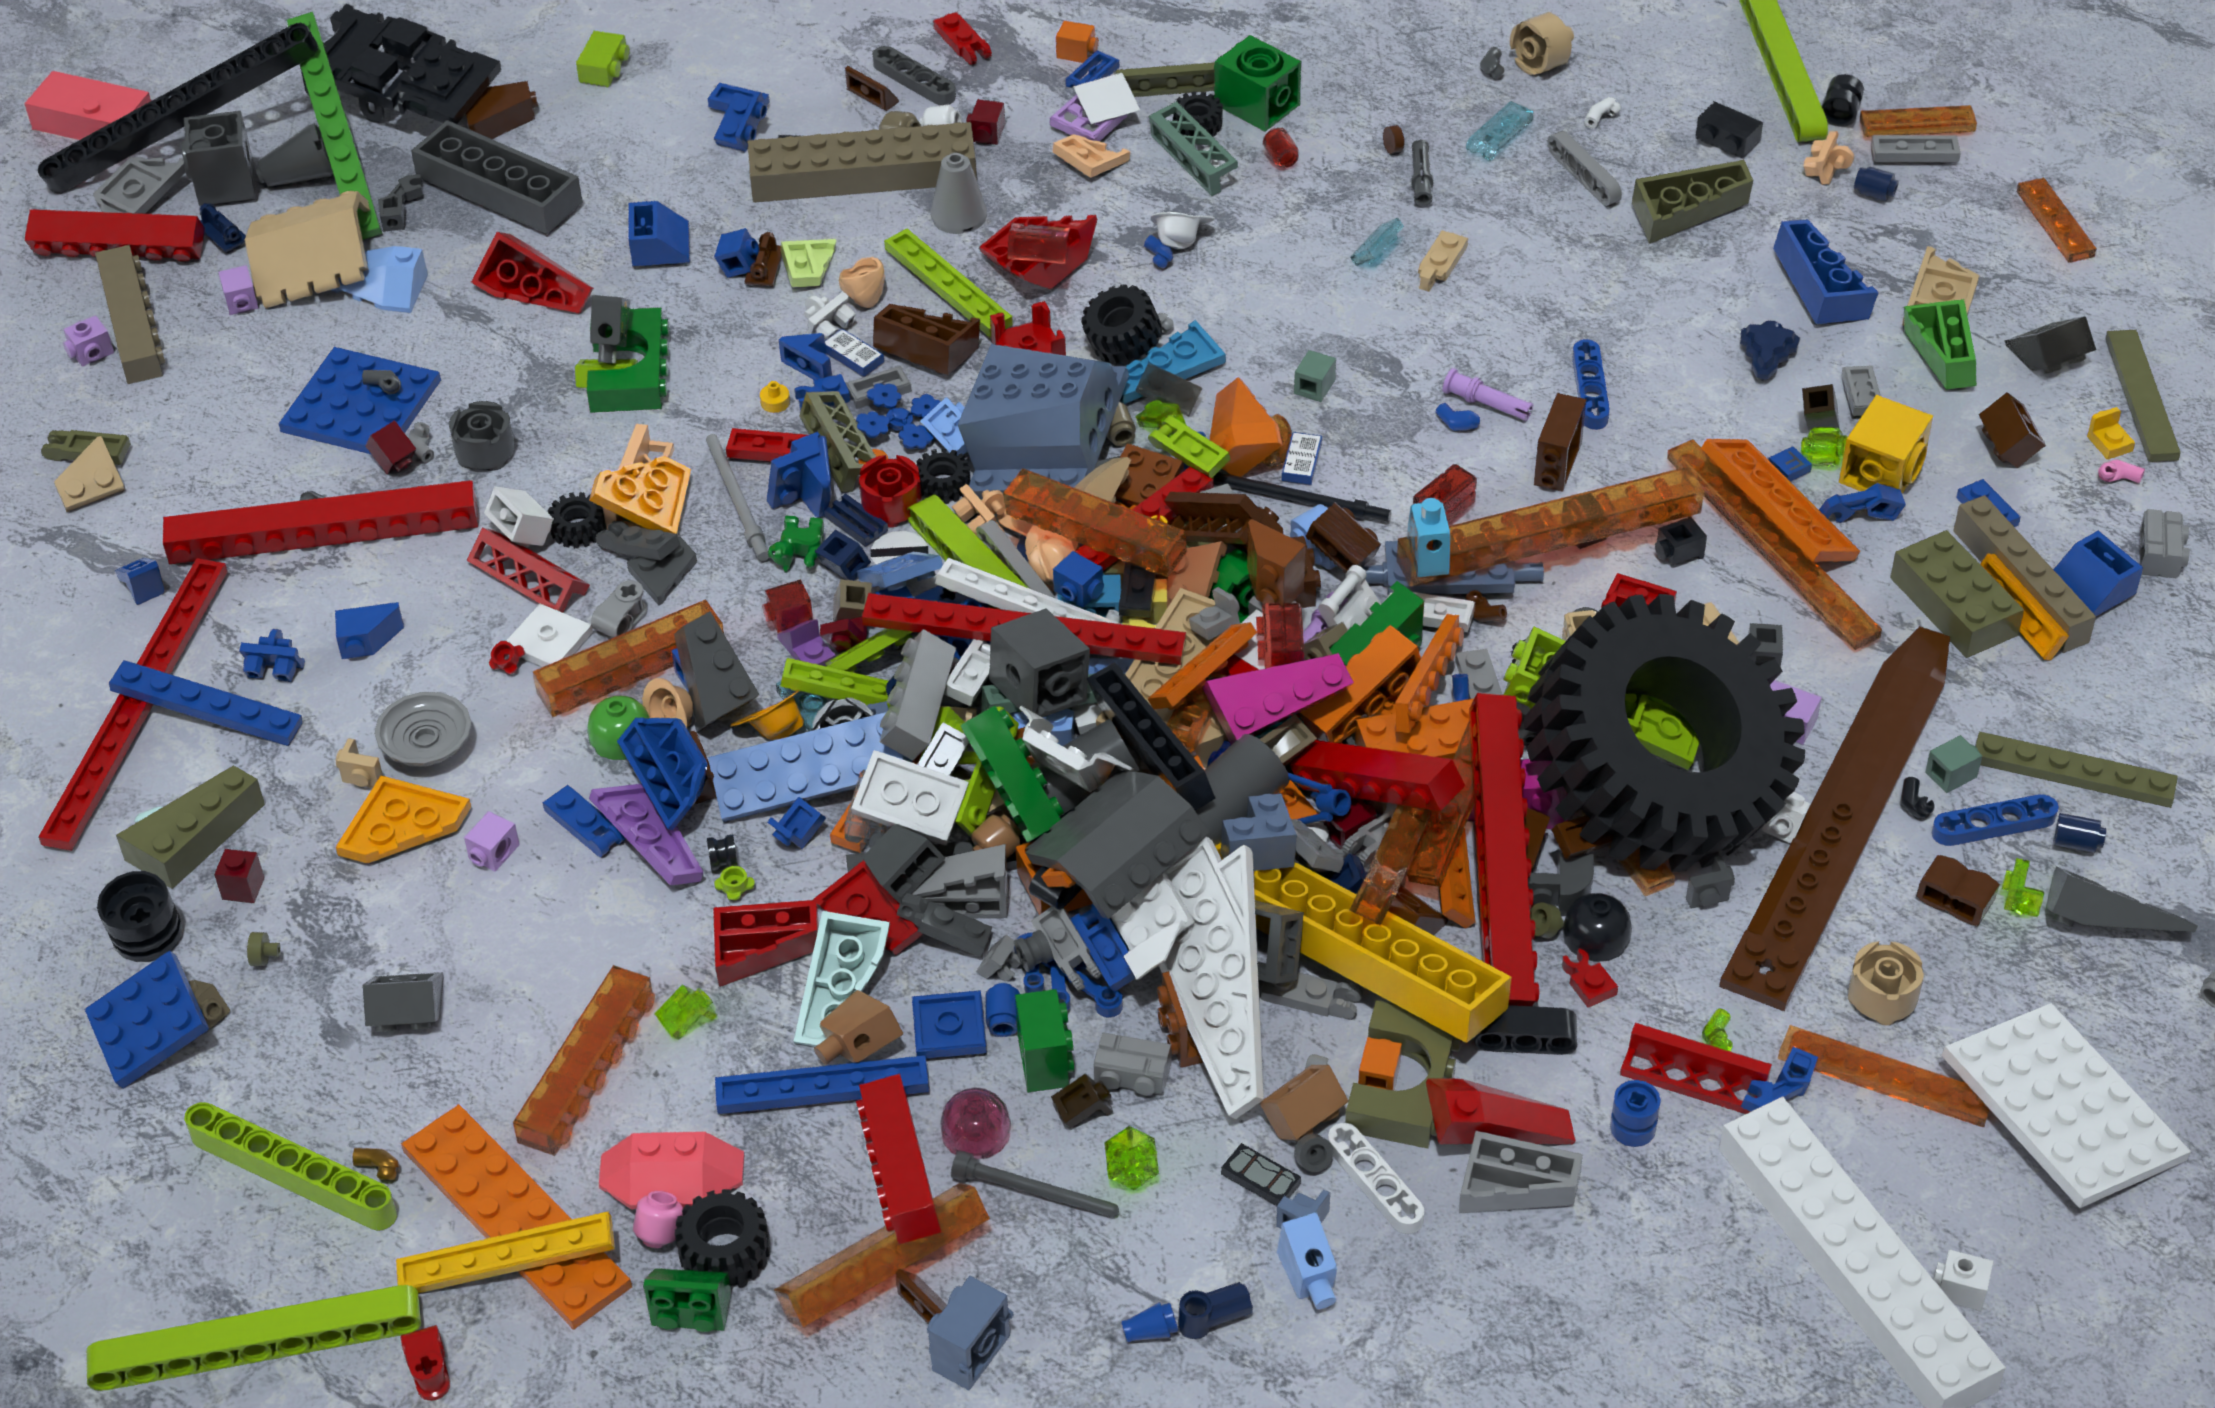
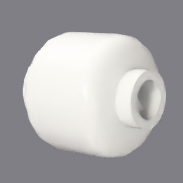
[919,104,962,126]

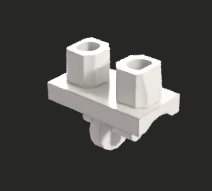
[803,291,856,340]

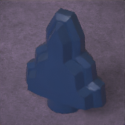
[1740,320,1800,381]

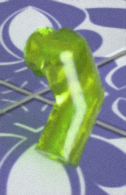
[1702,1008,1733,1051]

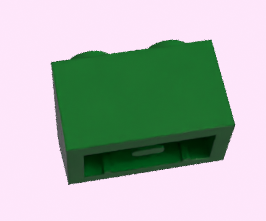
[643,1268,731,1332]

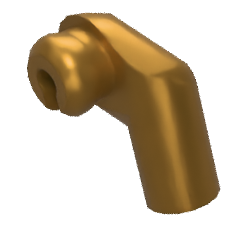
[352,1148,399,1180]

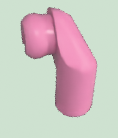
[2098,459,2145,483]

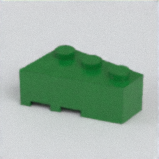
[1330,581,1424,667]

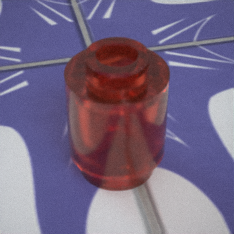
[1262,127,1299,168]

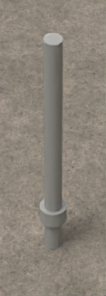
[706,434,769,561]

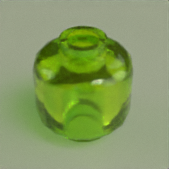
[1801,427,1847,467]

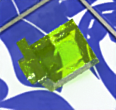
[1135,400,1186,438]
[2002,858,2044,917]
[654,984,717,1040]

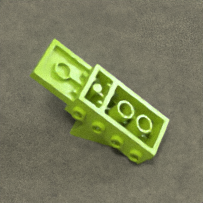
[1503,626,1700,770]

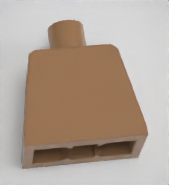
[814,990,904,1065]

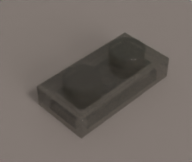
[1135,363,1202,417]

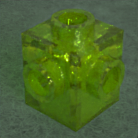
[1104,1126,1159,1190]

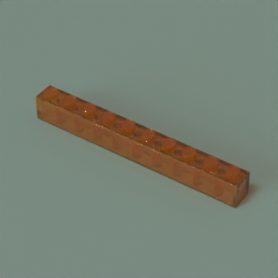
[1397,466,1704,587]

